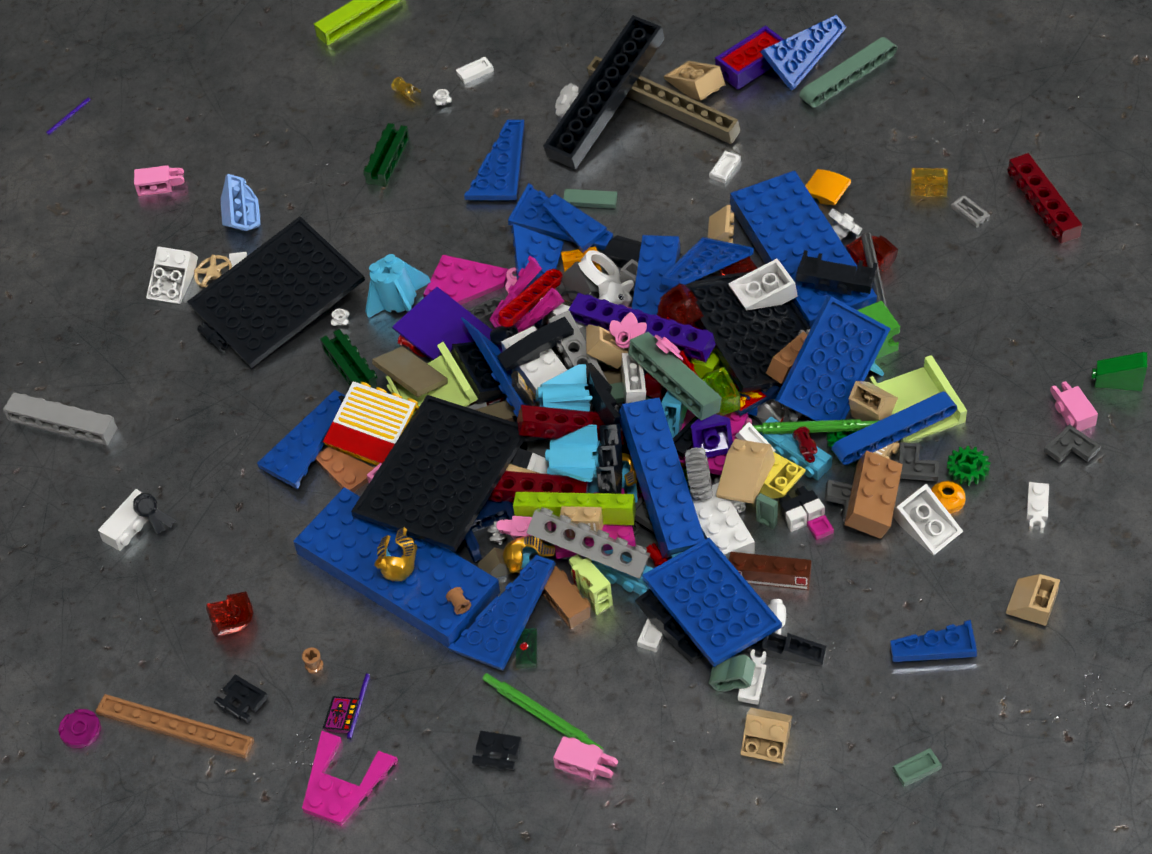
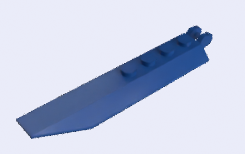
[461,317,534,417]

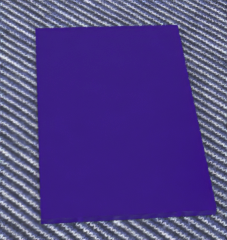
[392,287,503,360]

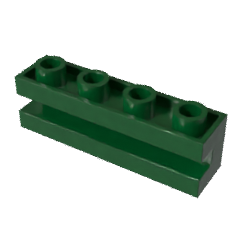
[363,123,410,187]
[320,329,378,389]

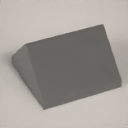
[562,262,599,302]

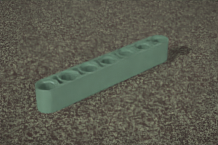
[799,37,897,108]

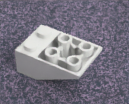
[146,247,198,304]

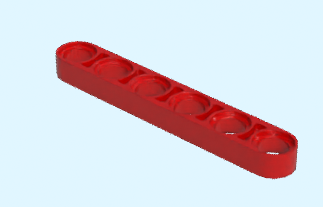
[498,269,563,327]

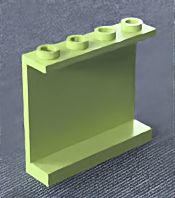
[386,342,478,423]
[869,355,967,443]

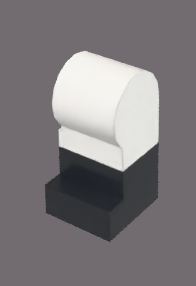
[512,448,549,474]

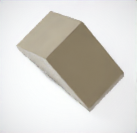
[477,547,516,578]

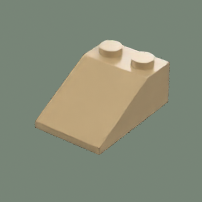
[664,61,725,101]
[716,439,775,504]

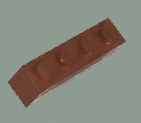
[729,552,812,590]

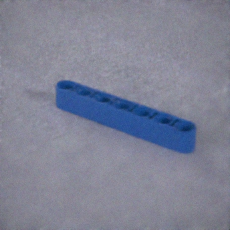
[832,392,957,465]

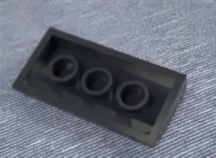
[603,235,683,268]
[450,342,507,404]

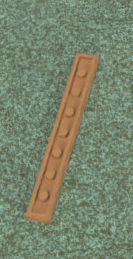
[95,694,254,759]

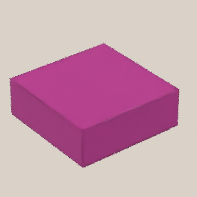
[807,515,834,540]

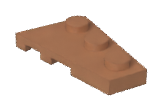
[315,447,374,492]

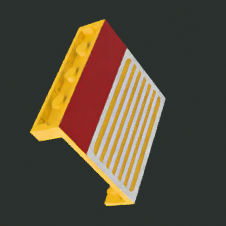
[323,381,419,466]

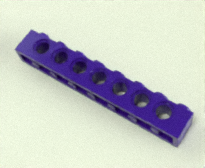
[568,293,716,362]

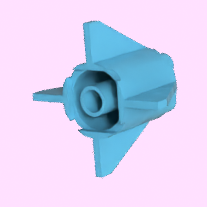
[365,254,431,318]
[535,364,592,412]
[545,425,601,493]

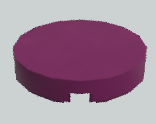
[58,709,101,749]

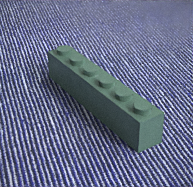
[628,332,722,421]

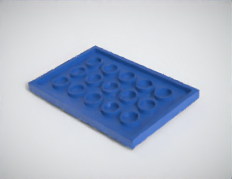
[775,295,891,421]
[642,538,782,667]

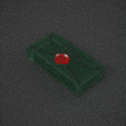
[516,628,537,668]

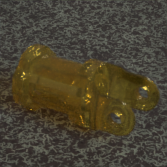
[392,77,421,103]

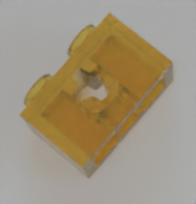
[911,168,948,197]

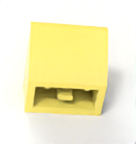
[758,452,806,499]

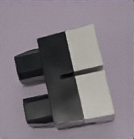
[779,486,825,532]

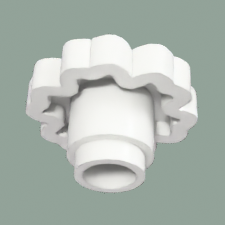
[555,83,579,117]
[828,208,862,240]

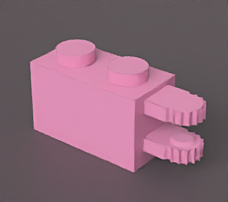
[134,165,184,196]
[1050,381,1098,431]
[496,516,555,542]
[553,736,618,781]

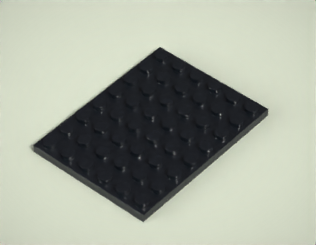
[187,216,365,368]
[675,271,811,393]
[351,395,526,552]

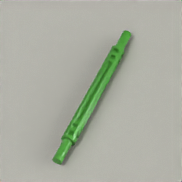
[743,419,880,434]
[482,673,603,750]

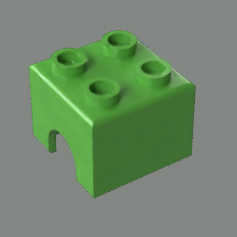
[857,301,900,359]

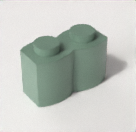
[709,655,756,691]

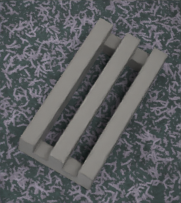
[951,195,990,228]

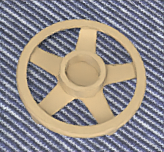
[194,255,232,288]

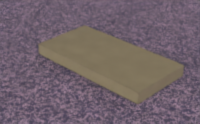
[372,346,448,397]

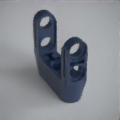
[463,500,515,563]

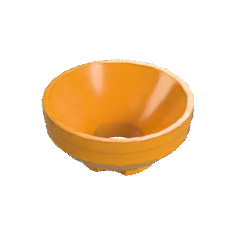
[931,481,966,514]

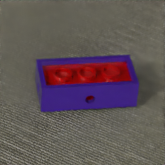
[715,25,784,90]

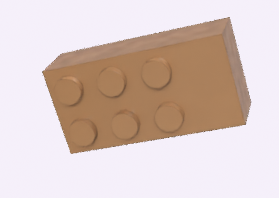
[844,450,903,539]

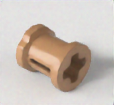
[446,587,471,614]
[302,647,323,674]

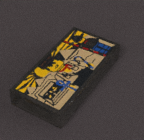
[511,371,537,406]

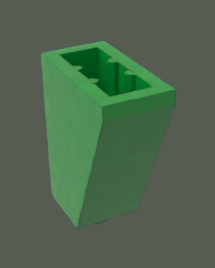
[1091,352,1147,391]

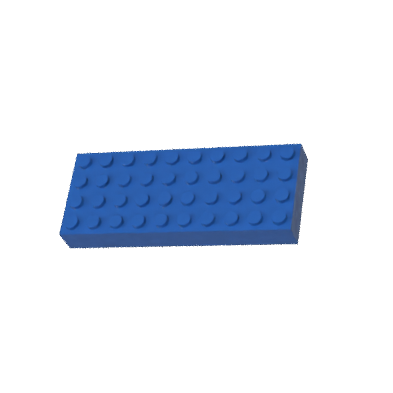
[730,170,877,327]
[293,487,500,648]

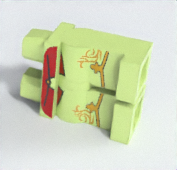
[569,554,613,615]

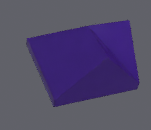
[691,414,733,458]

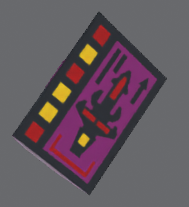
[322,696,360,733]

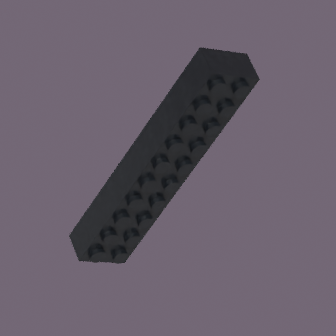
[543,15,665,170]

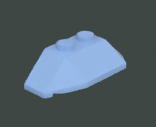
[220,174,261,231]

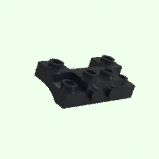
[796,250,878,295]

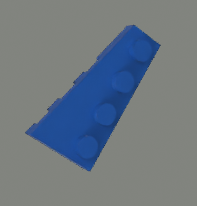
[543,194,607,253]
[890,620,977,662]

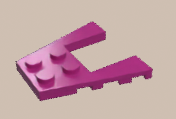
[489,256,564,333]
[302,731,398,826]

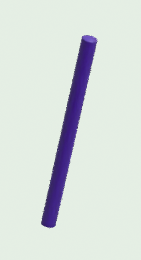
[46,98,90,134]
[346,674,370,739]

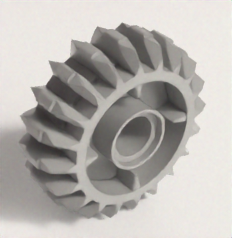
[685,447,713,501]

